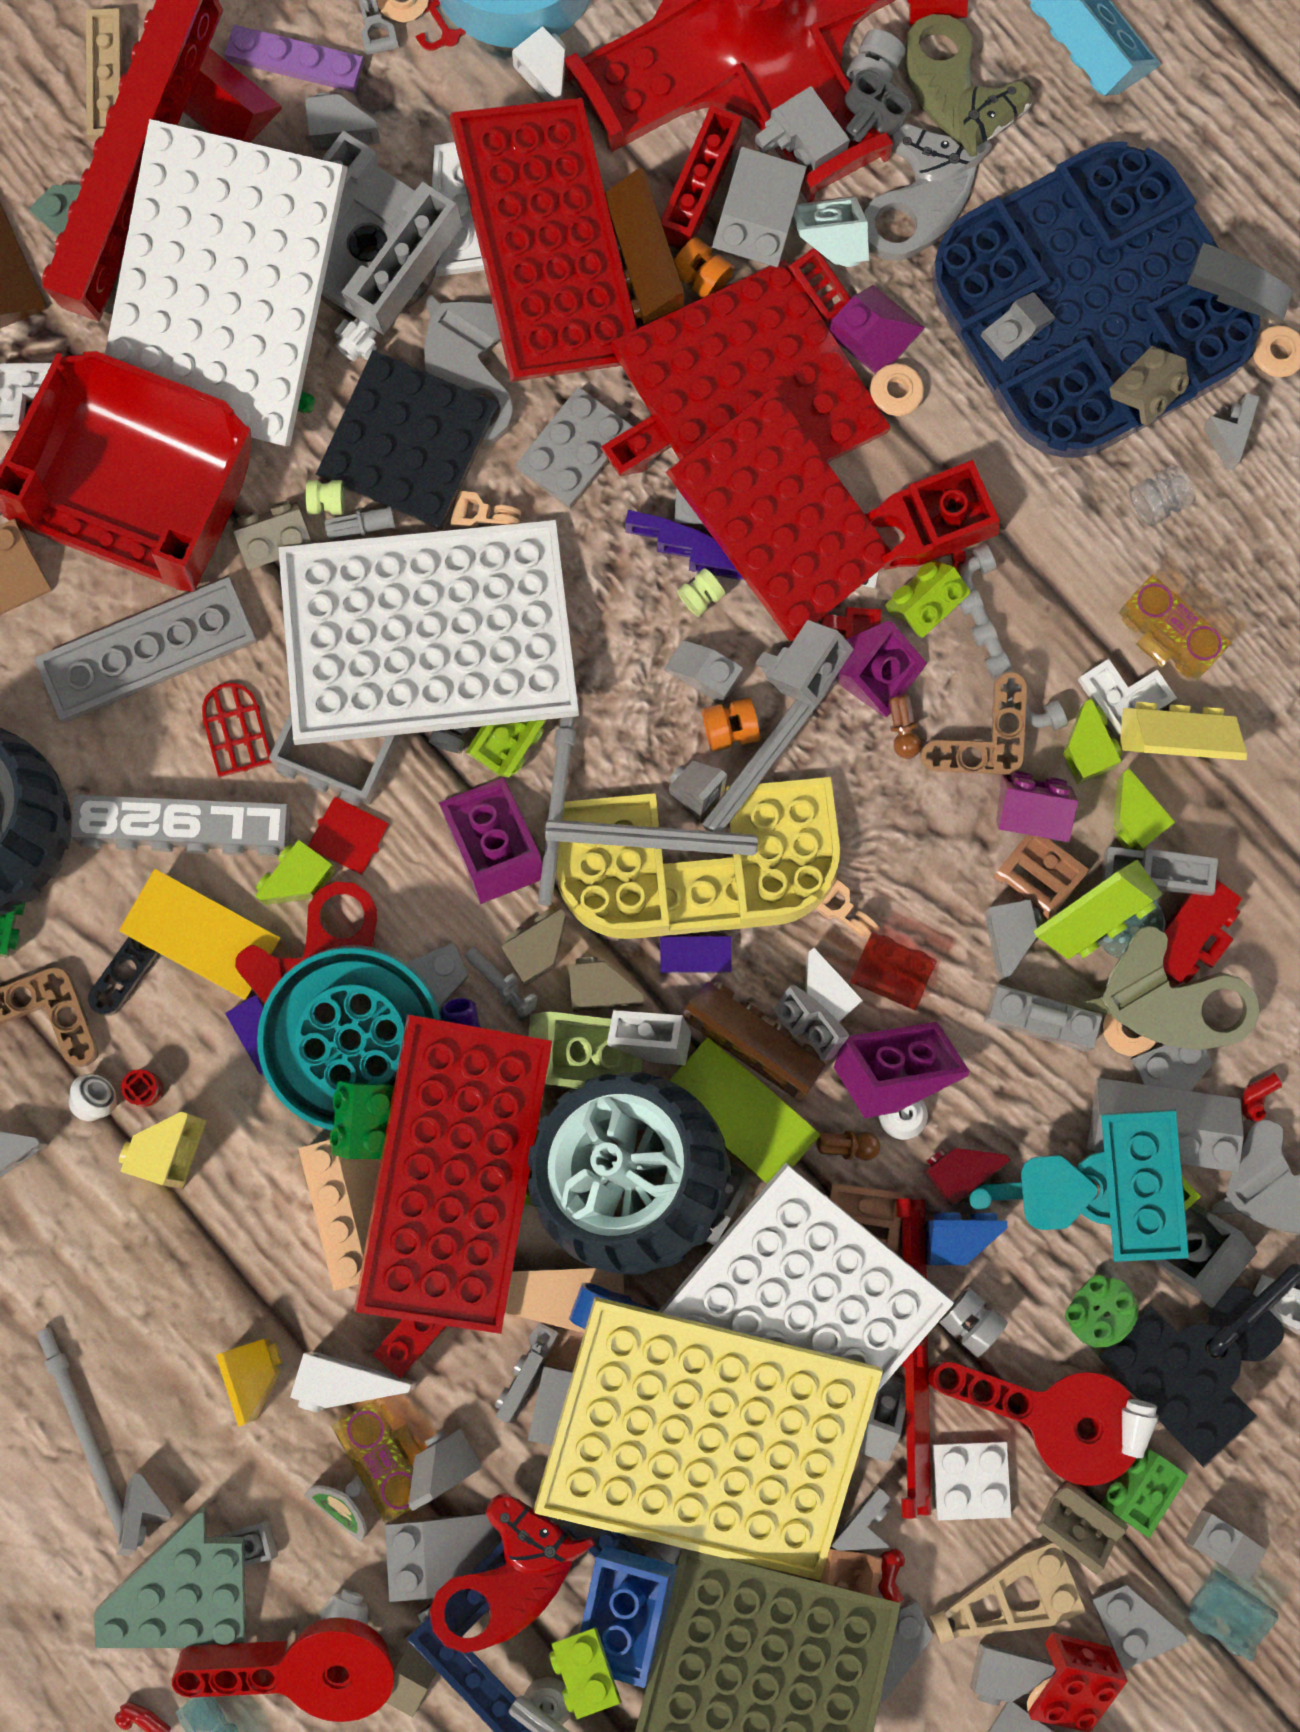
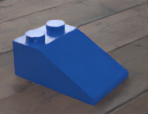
[580,1546,678,1688]

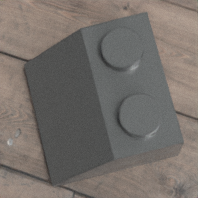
[1150,1203,1257,1308]

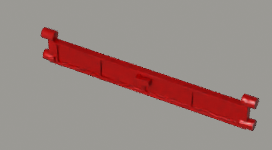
[896,1199,932,1519]

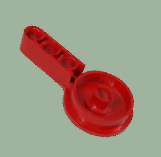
[928,1360,1136,1486]
[171,1617,395,1722]

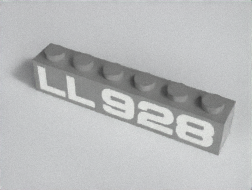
[71,795,292,857]

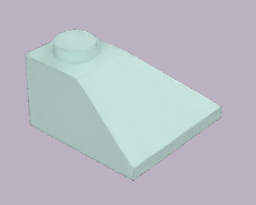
[792,197,869,267]

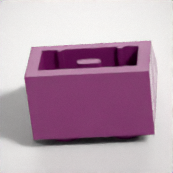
[996,771,1078,842]

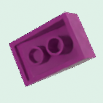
[438,777,542,904]
[834,1022,970,1118]

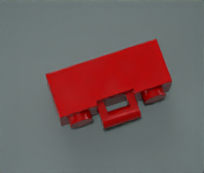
[1162,879,1243,986]

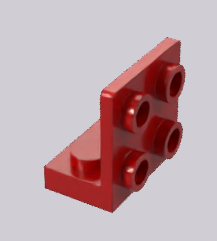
[1028,1633,1128,1732]

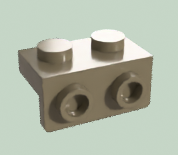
[1110,346,1189,426]
[232,500,312,570]
[1036,1483,1128,1575]

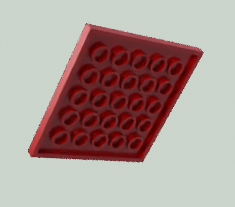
[610,259,891,463]

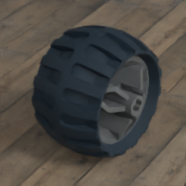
[0,727,71,916]

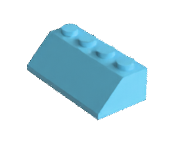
[1030,0,1161,96]

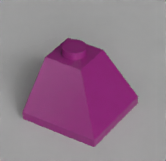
[830,285,925,374]
[835,621,927,718]

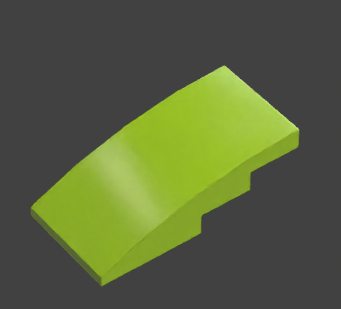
[669,1037,821,1184]

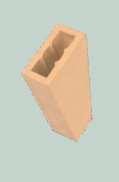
[505,1268,624,1333]

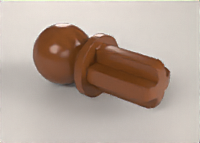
[889,694,921,759]
[816,1131,880,1161]

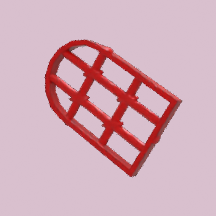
[202,683,272,778]

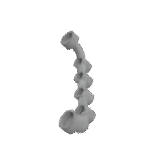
[959,544,1068,731]

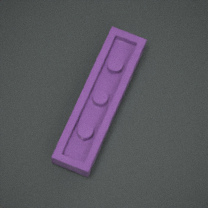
[225,25,364,93]

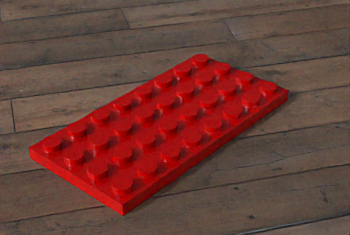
[449,98,637,382]
[354,1015,552,1334]

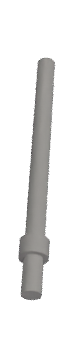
[538,717,576,906]
[36,1327,123,1538]

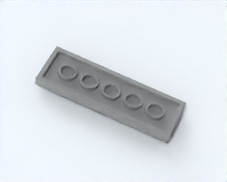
[34,577,257,723]

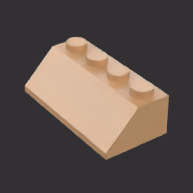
[298,1140,381,1291]

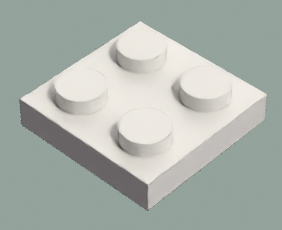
[932,1441,1011,1520]

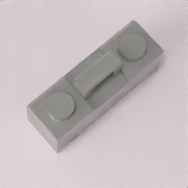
[983,984,1102,1052]

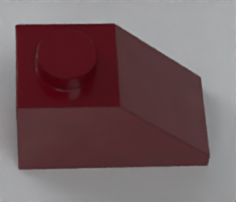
[923,1148,1011,1206]

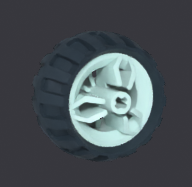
[528,1072,731,1274]

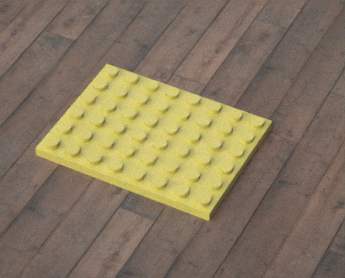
[534,1296,883,1580]

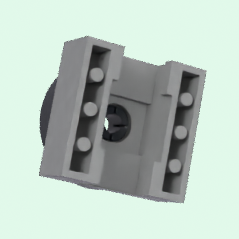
[321,131,463,335]

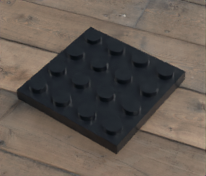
[316,350,498,531]

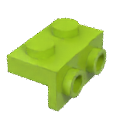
[884,560,970,638]
[465,720,546,777]
[550,1627,622,1719]

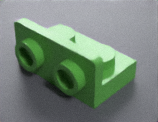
[1101,1448,1188,1538]

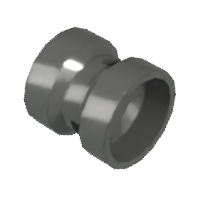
[429,727,471,754]

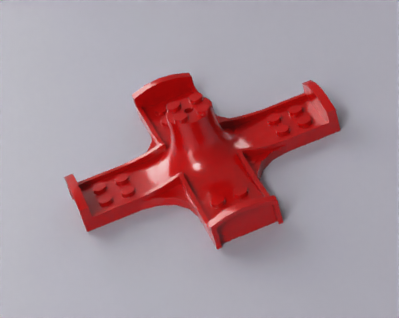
[564,0,896,203]

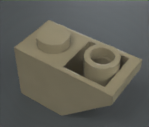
[501,909,566,986]

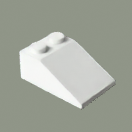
[290,1351,417,1412]

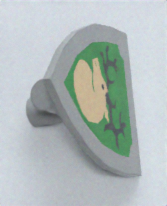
[304,1473,369,1542]

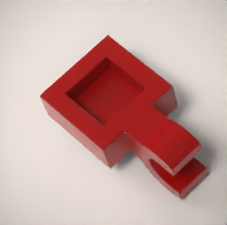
[819,607,881,640]

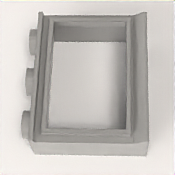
[269,711,402,806]

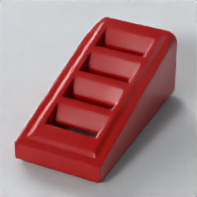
[786,248,851,323]

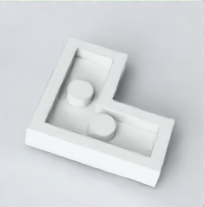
[0,363,52,431]
[1078,659,1177,738]

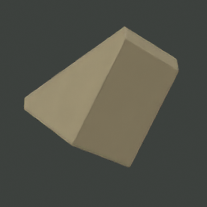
[386,1644,437,1718]

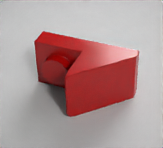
[601,415,671,476]

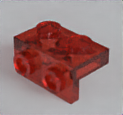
[850,933,937,1011]

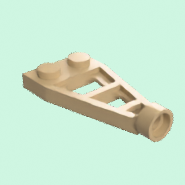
[929,1541,1086,1645]

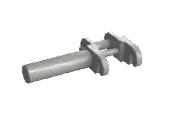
[465,947,538,1022]

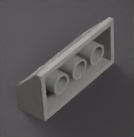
[1087,1078,1244,1173]

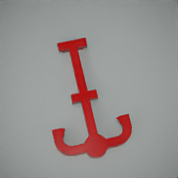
[415,0,466,51]

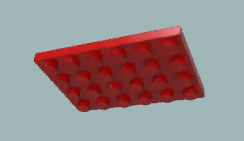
[665,388,891,641]

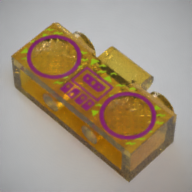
[1118,574,1231,681]
[331,1399,422,1523]

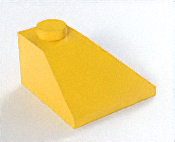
[216,1338,283,1427]

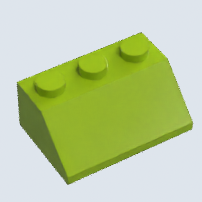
[1033,860,1163,960]

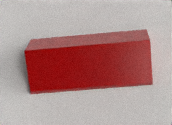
[183,47,282,143]

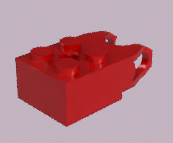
[865,460,1000,570]

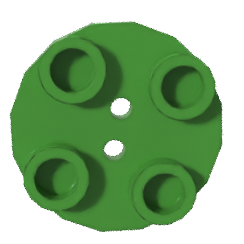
[1065,1275,1139,1348]

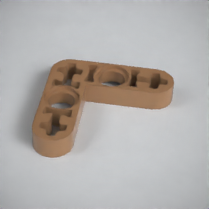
[920,672,1027,774]
[0,967,98,1067]

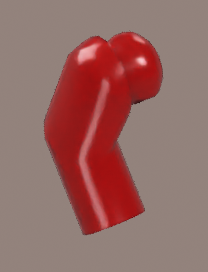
[1241,1072,1282,1122]
[878,1549,905,1603]
[114,1702,171,1732]

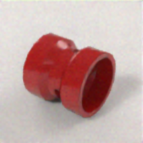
[121,1069,164,1107]

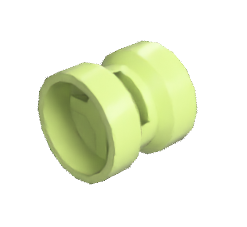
[306,480,345,515]
[677,568,725,617]

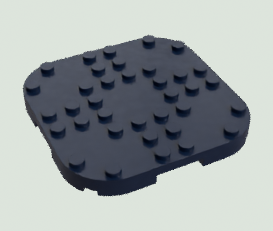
[932,141,1260,458]

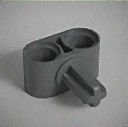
[845,70,911,142]

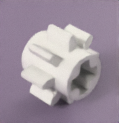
[334,318,377,361]

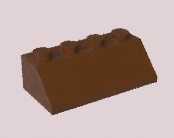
[605,167,684,326]

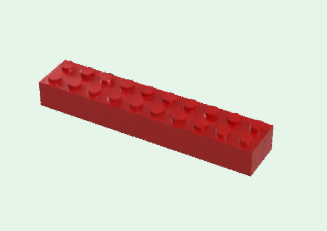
[42,0,223,322]

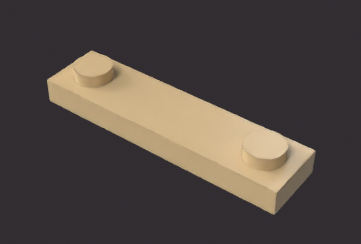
[86,8,123,141]

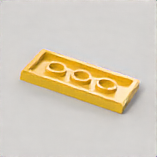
[119,868,280,1000]

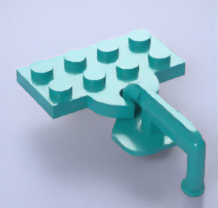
[969,1109,1189,1262]

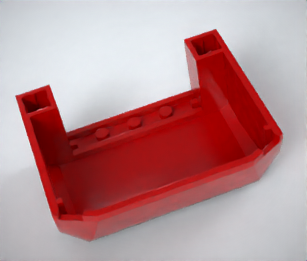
[0,351,251,592]

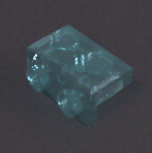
[1189,1570,1278,1662]

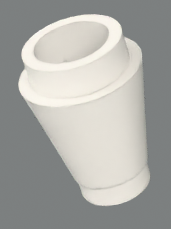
[1122,1399,1159,1458]

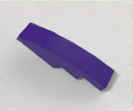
[625,510,745,581]

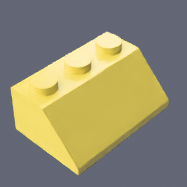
[1120,702,1247,760]
[119,1112,207,1189]

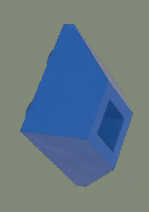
[925,1213,1008,1265]

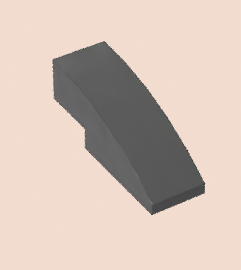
[1187,243,1294,323]

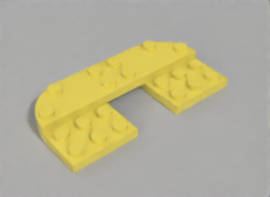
[556,777,840,939]

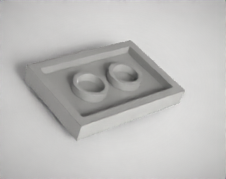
[515,387,633,509]

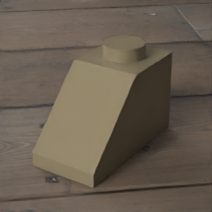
[569,957,644,1011]

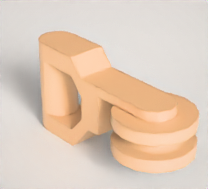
[450,491,521,529]
[815,879,880,940]

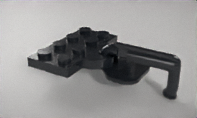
[1098,1263,1300,1468]

